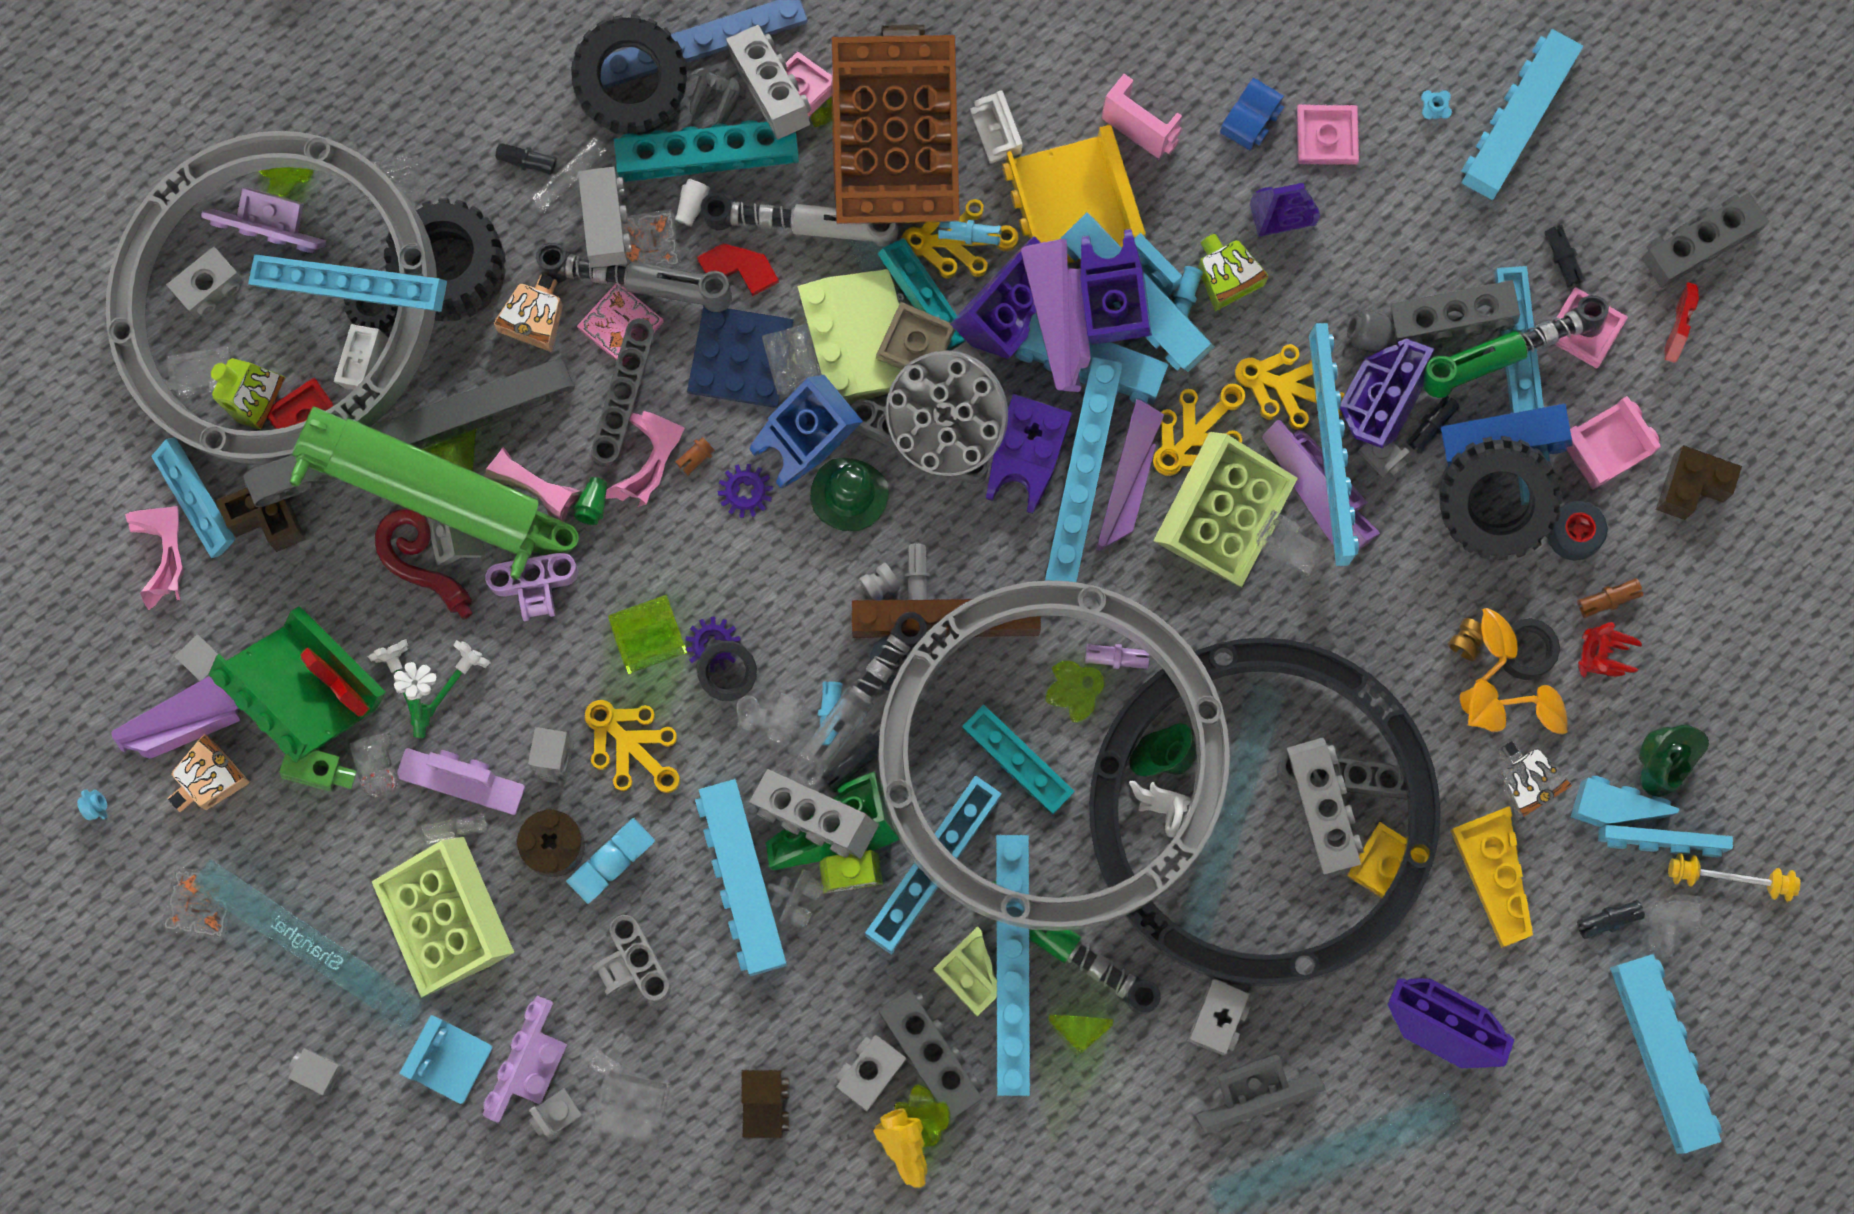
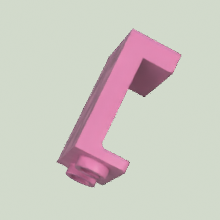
[1102,74,1183,159]
[1567,396,1661,490]

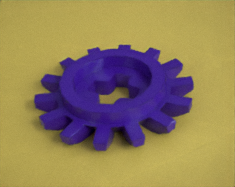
[718,464,773,518]
[685,617,741,672]

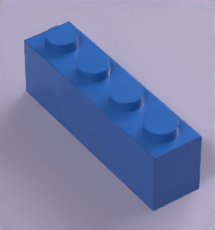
[1441,403,1573,467]

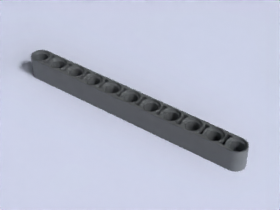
[243,359,575,507]

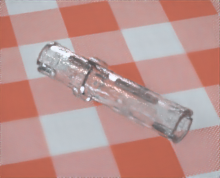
[530,137,608,212]

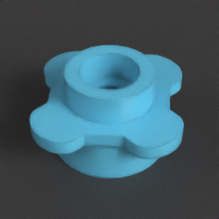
[1421,90,1452,119]
[77,789,108,820]

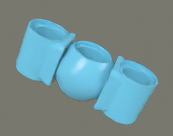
[566,817,655,904]

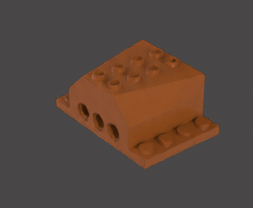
[831,35,960,224]

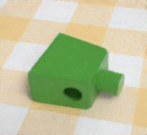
[279,750,357,792]

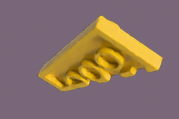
[1450,806,1533,948]

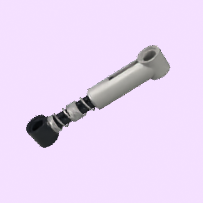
[701,193,898,247]

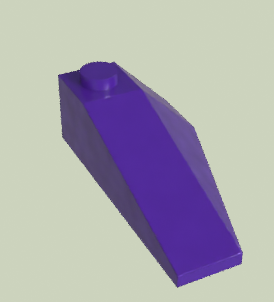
[1250,183,1321,237]
[950,236,1041,359]

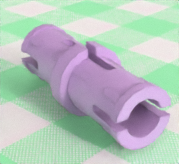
[1085,644,1149,670]

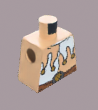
[494,274,563,352]
[167,734,250,812]

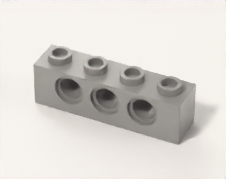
[726,25,811,139]
[1287,737,1364,875]
[749,769,879,859]

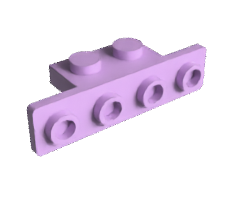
[201,187,326,253]
[396,748,525,815]
[483,996,567,1123]

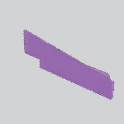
[1021,239,1091,392]
[1096,399,1164,551]
[1262,420,1380,550]
[111,676,240,759]

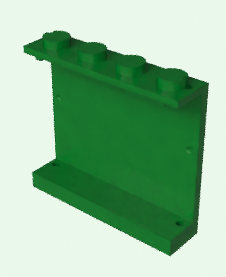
[208,606,386,763]

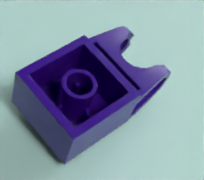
[1080,229,1152,345]
[986,394,1072,514]

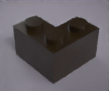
[1656,445,1742,520]
[216,487,306,552]
[741,1070,790,1139]

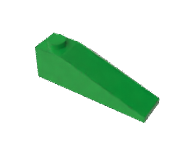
[765,771,900,870]

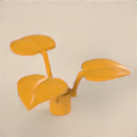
[1459,608,1568,735]

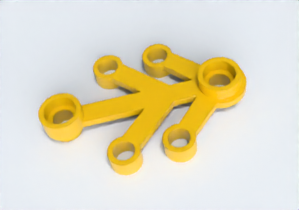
[901,199,1019,279]
[1235,344,1345,430]
[1153,384,1245,476]
[585,700,680,793]

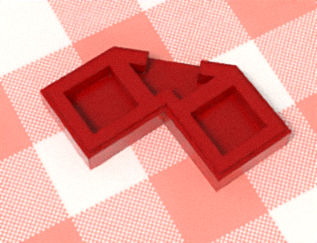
[697,243,779,297]
[1665,282,1699,363]
[300,647,369,717]

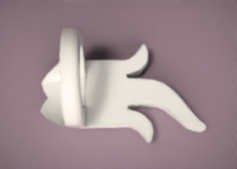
[1129,781,1191,838]

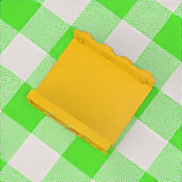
[1002,124,1146,264]

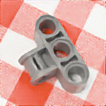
[592,915,671,1002]

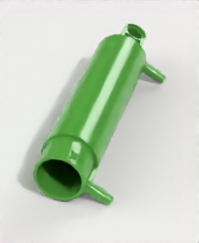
[290,406,579,580]

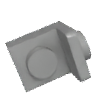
[1358,442,1409,478]
[529,1088,583,1138]

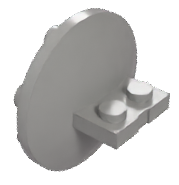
[886,351,1008,476]

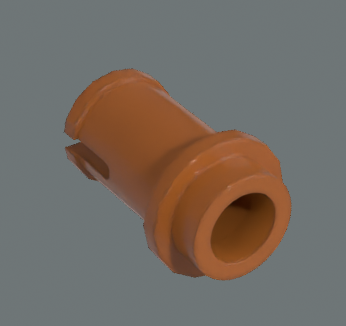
[675,437,715,476]

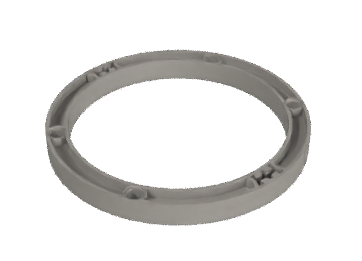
[106,131,437,465]
[878,580,1230,931]

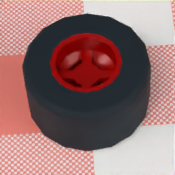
[1547,501,1608,561]

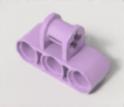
[485,553,578,621]

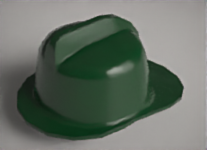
[1129,723,1197,777]

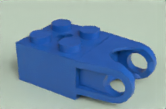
[750,375,863,488]

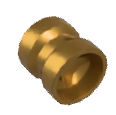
[1448,618,1485,661]

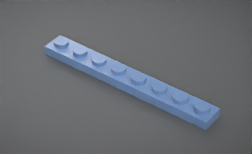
[601,0,808,89]

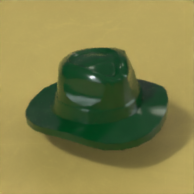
[810,458,889,531]
[1639,725,1709,797]

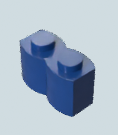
[1220,77,1285,151]

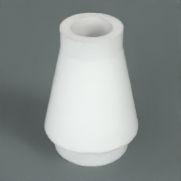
[675,179,710,227]

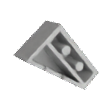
[578,167,632,268]

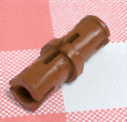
[1577,578,1644,618]

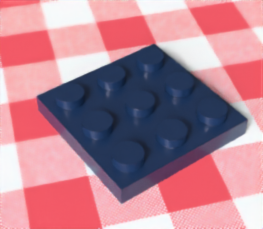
[687,305,794,408]

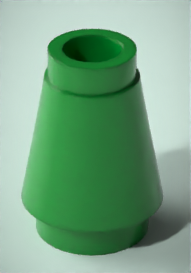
[573,477,608,525]

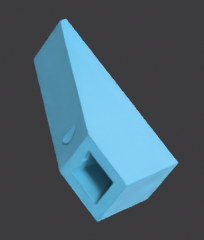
[1571,776,1679,827]

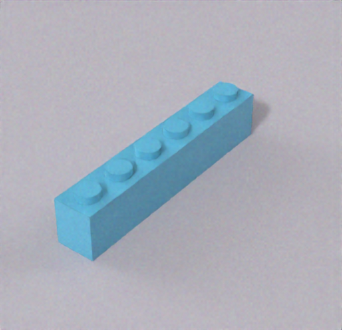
[1461,29,1583,200]
[1061,213,1215,372]
[1014,314,1169,405]
[865,775,1002,955]
[695,779,787,976]
[1610,954,1722,1154]

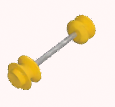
[1668,853,1800,902]

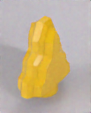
[873,1109,927,1188]

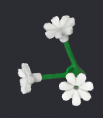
[368,639,491,738]

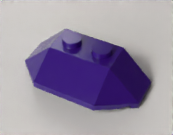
[1339,339,1434,449]
[1387,978,1514,1068]

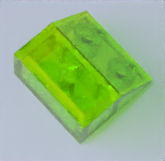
[608,595,687,674]

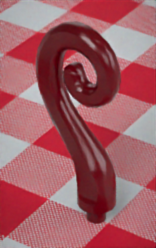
[375,509,473,620]

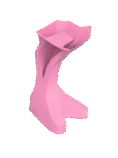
[605,411,685,507]
[484,447,582,522]
[125,506,184,610]

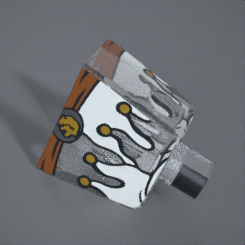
[1495,740,1573,821]

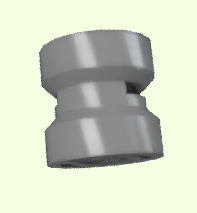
[858,562,901,600]

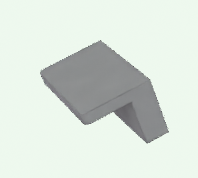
[427,517,484,566]

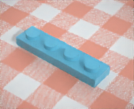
[151,437,236,558]
[1598,825,1733,857]

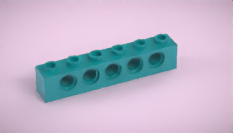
[614,120,799,182]

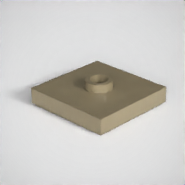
[876,302,956,369]

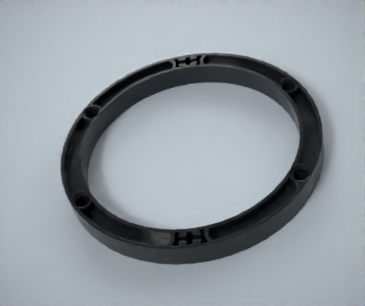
[1089,638,1441,987]

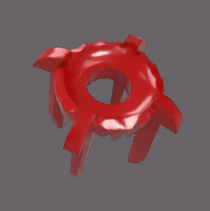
[1578,622,1642,678]

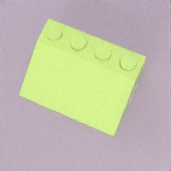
[798,269,902,405]
[1153,432,1298,587]
[372,837,514,998]

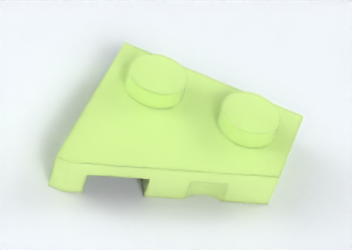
[933,927,997,1017]

